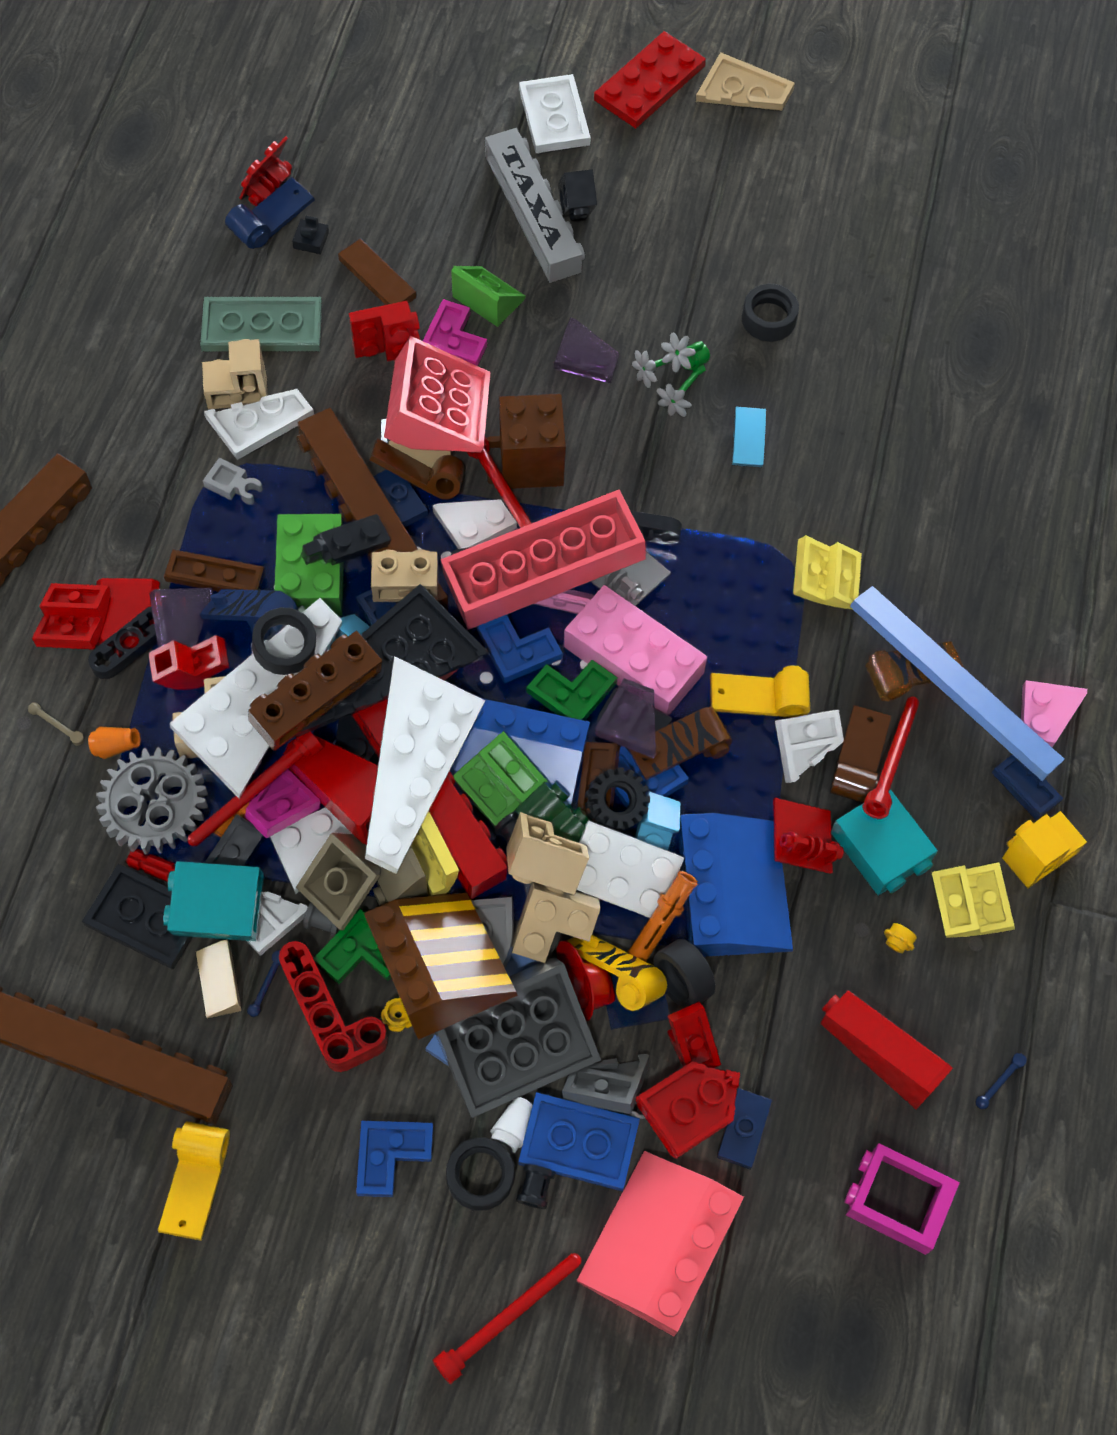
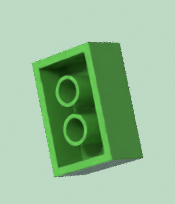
[274,514,344,616]

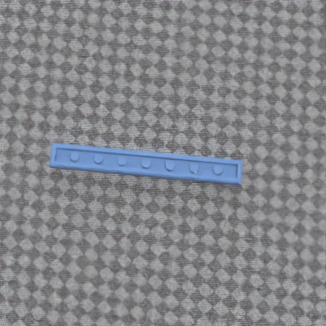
[850,586,1064,781]

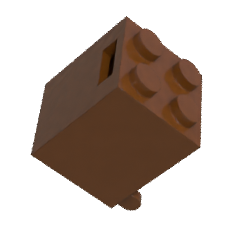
[487,394,566,489]

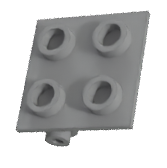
[591,552,671,606]

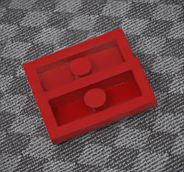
[32,583,110,650]

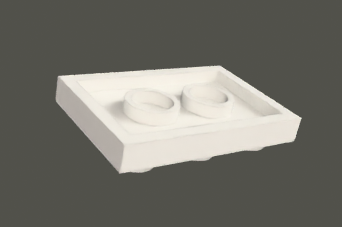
[519,74,591,153]
[577,820,684,918]

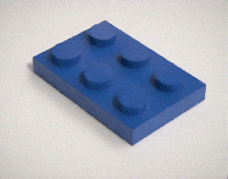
[518,1092,640,1191]

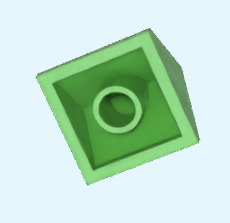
[451,266,526,327]

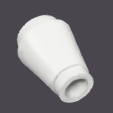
[490,1097,533,1154]

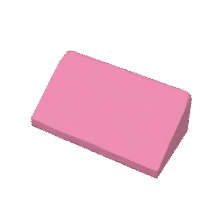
[534,589,594,614]

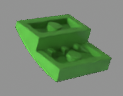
[453,731,548,827]

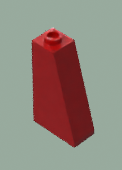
[283,735,378,845]
[820,990,953,1110]

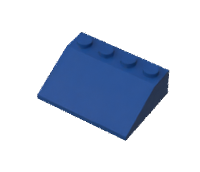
[450,698,590,813]
[678,813,793,957]

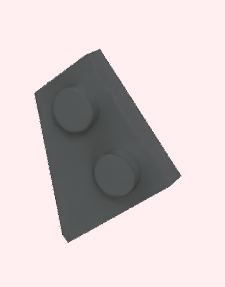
[562,1054,650,1114]

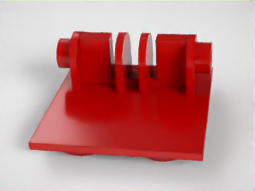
[239,136,292,206]
[773,798,844,874]

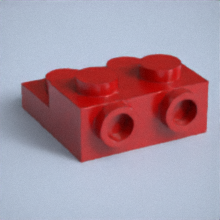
[349,301,420,362]

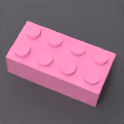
[564,585,708,715]

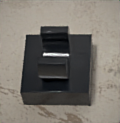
[292,215,329,254]

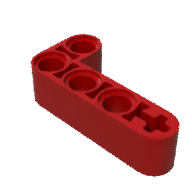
[279,941,388,1072]

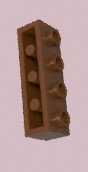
[248,630,383,751]

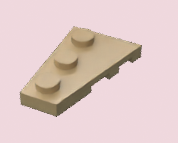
[696,52,795,111]

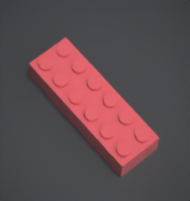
[440,489,646,630]

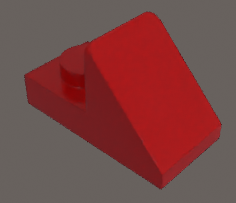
[667,1002,721,1068]

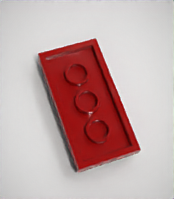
[594,31,706,129]

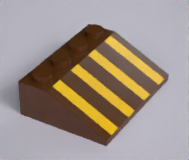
[364,893,518,1040]

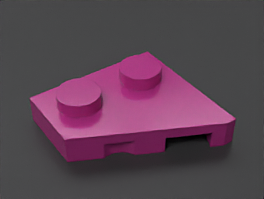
[245,769,320,839]

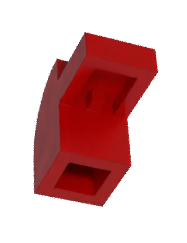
[148,635,229,690]

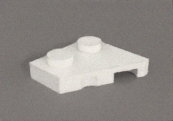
[433,499,517,549]
[775,710,844,783]
[247,892,308,956]

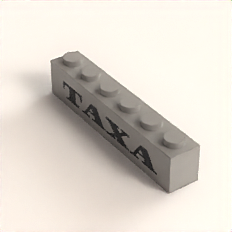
[485,128,585,283]

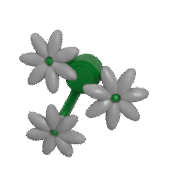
[632,332,710,417]

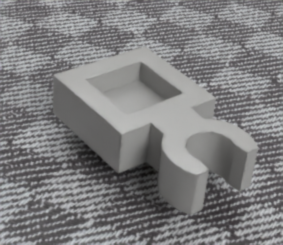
[203,458,263,505]

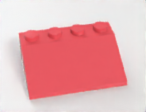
[384,336,490,452]
[576,1151,744,1337]

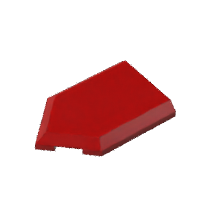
[96,578,161,658]
[635,1061,740,1159]

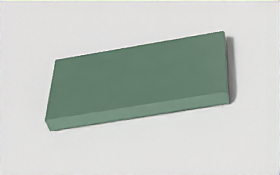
[200,297,322,351]

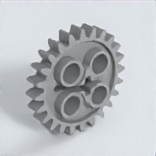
[96,747,208,854]

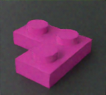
[423,299,487,366]

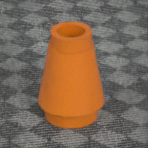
[88,727,141,759]

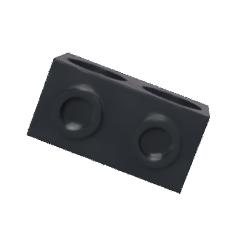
[558,169,597,221]

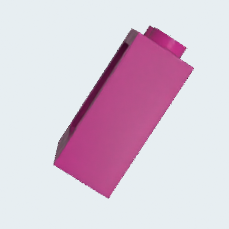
[844,1143,960,1255]

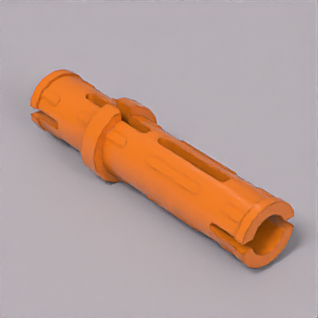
[627,871,698,962]

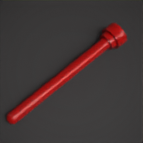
[467,437,532,528]
[863,696,919,819]
[187,732,323,846]
[432,1253,582,1385]

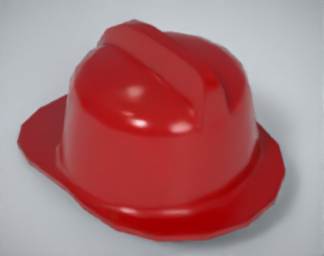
[557,940,615,1021]

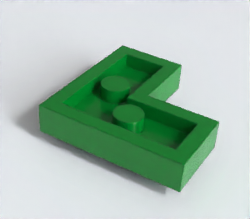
[526,660,618,721]
[313,909,391,984]

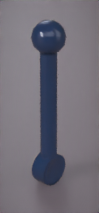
[247,950,281,1017]
[975,1053,1027,1109]

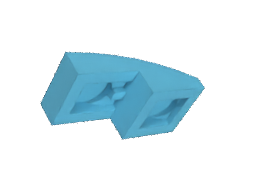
[732,407,766,467]

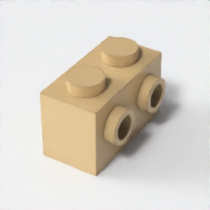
[371,549,438,602]

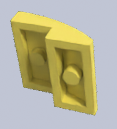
[793,535,862,610]
[411,812,459,896]
[932,862,1015,938]

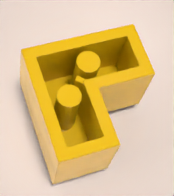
[1002,811,1087,889]

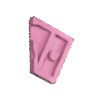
[1021,680,1087,747]

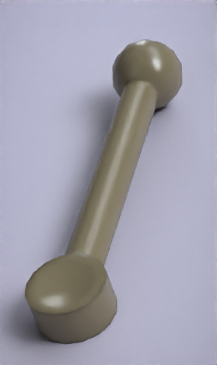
[28,702,84,746]

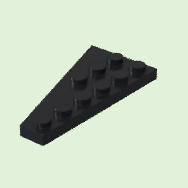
[295,584,489,738]

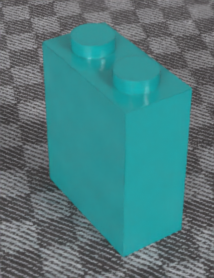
[831,789,938,896]
[163,861,264,941]

